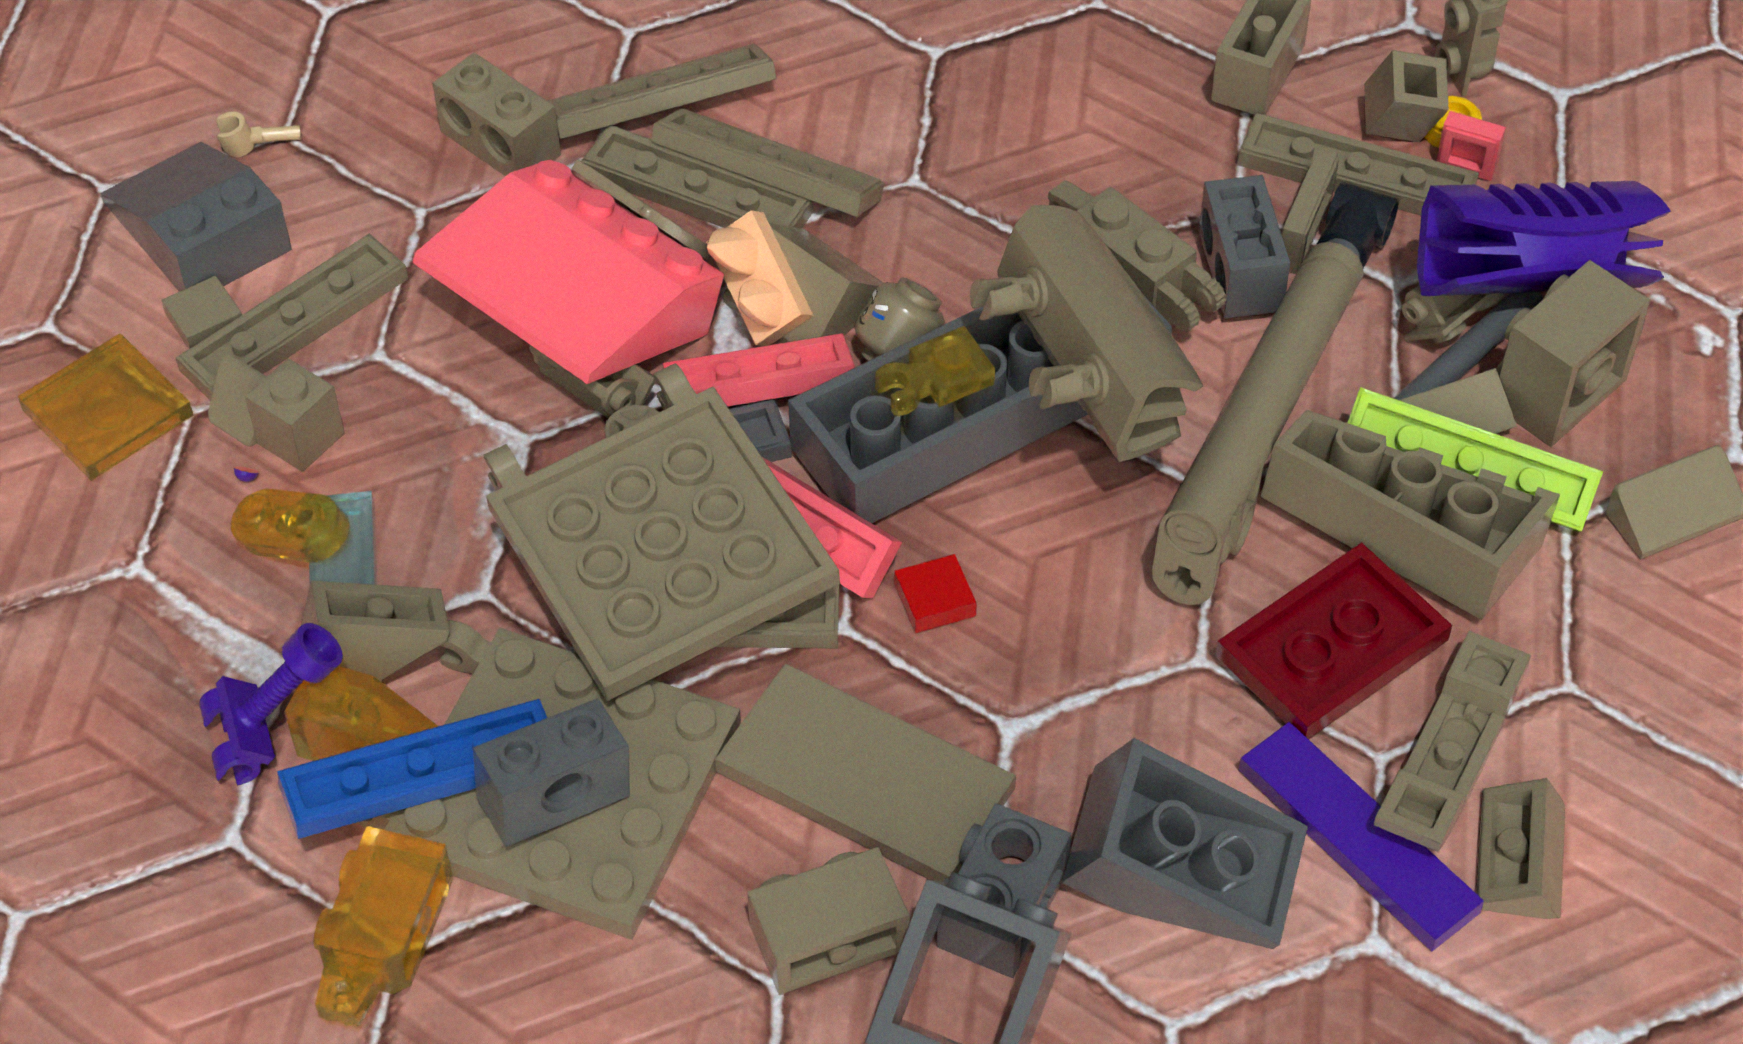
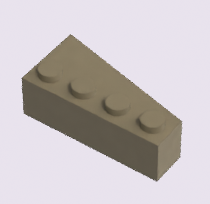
[1261,410,1560,620]

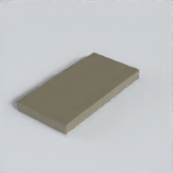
[715,663,1016,881]

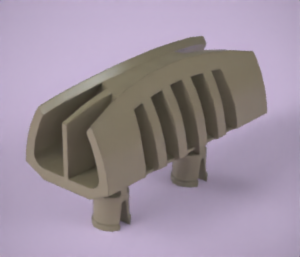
[970,205,1203,462]

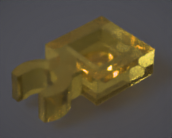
[875,326,995,416]

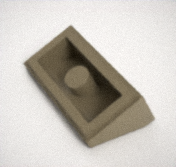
[1606,445,1743,559]
[1477,778,1565,919]

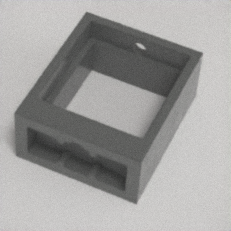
[865,872,1072,1044]

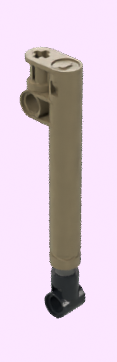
[1152,181,1399,605]

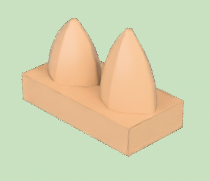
[706,210,814,346]

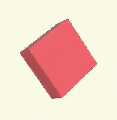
[1436,111,1506,181]

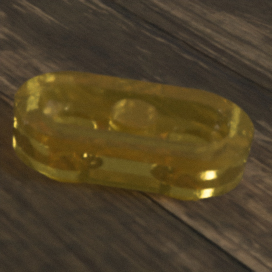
[231,489,350,562]

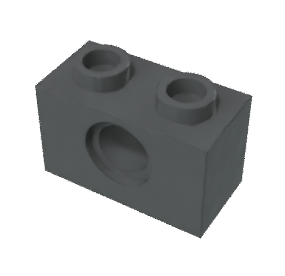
[473,698,630,847]

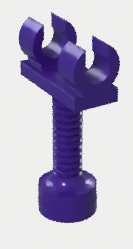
[199,623,343,786]

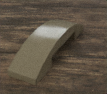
[1374,631,1531,852]

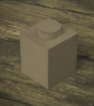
[1364,50,1449,142]
[245,358,345,472]

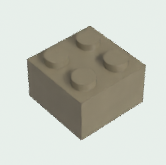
[1497,260,1650,447]

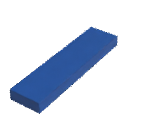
[277,699,548,839]

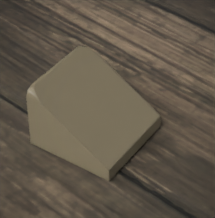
[208,353,267,447]

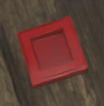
[894,554,977,633]

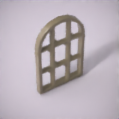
[572,159,711,260]

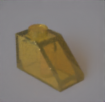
[284,666,438,761]

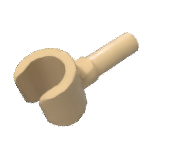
[216,111,301,158]

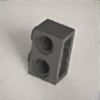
[1199,175,1290,318]
[937,803,1072,979]

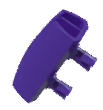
[1417,181,1671,296]

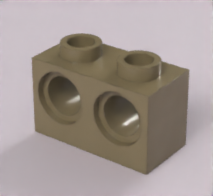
[432,52,561,176]

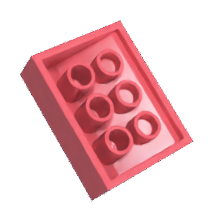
[412,159,724,384]

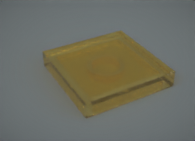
[17,333,194,481]

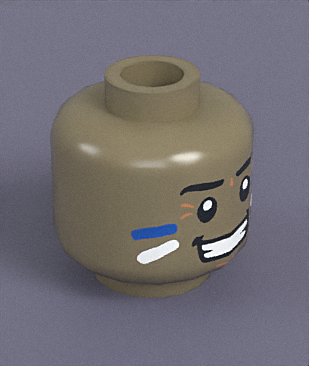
[854,277,945,361]

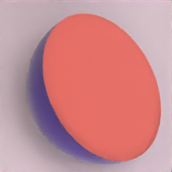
[234,466,259,482]

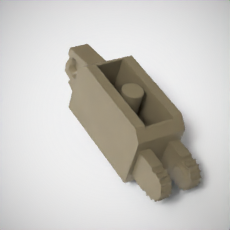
[1048,180,1227,332]

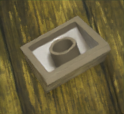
[723,223,884,343]

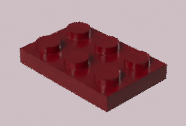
[1215,542,1452,739]

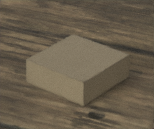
[161,275,242,349]

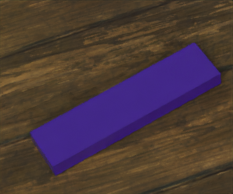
[1239,722,1484,952]

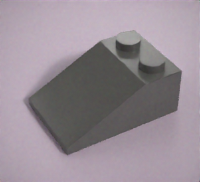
[100,142,292,292]
[1062,738,1308,949]

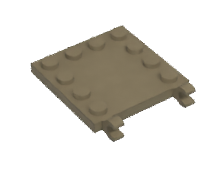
[483,363,840,701]
[356,620,741,940]

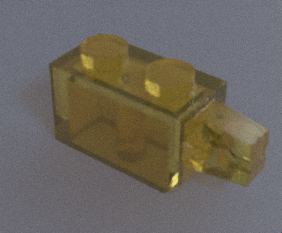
[314,826,454,1027]

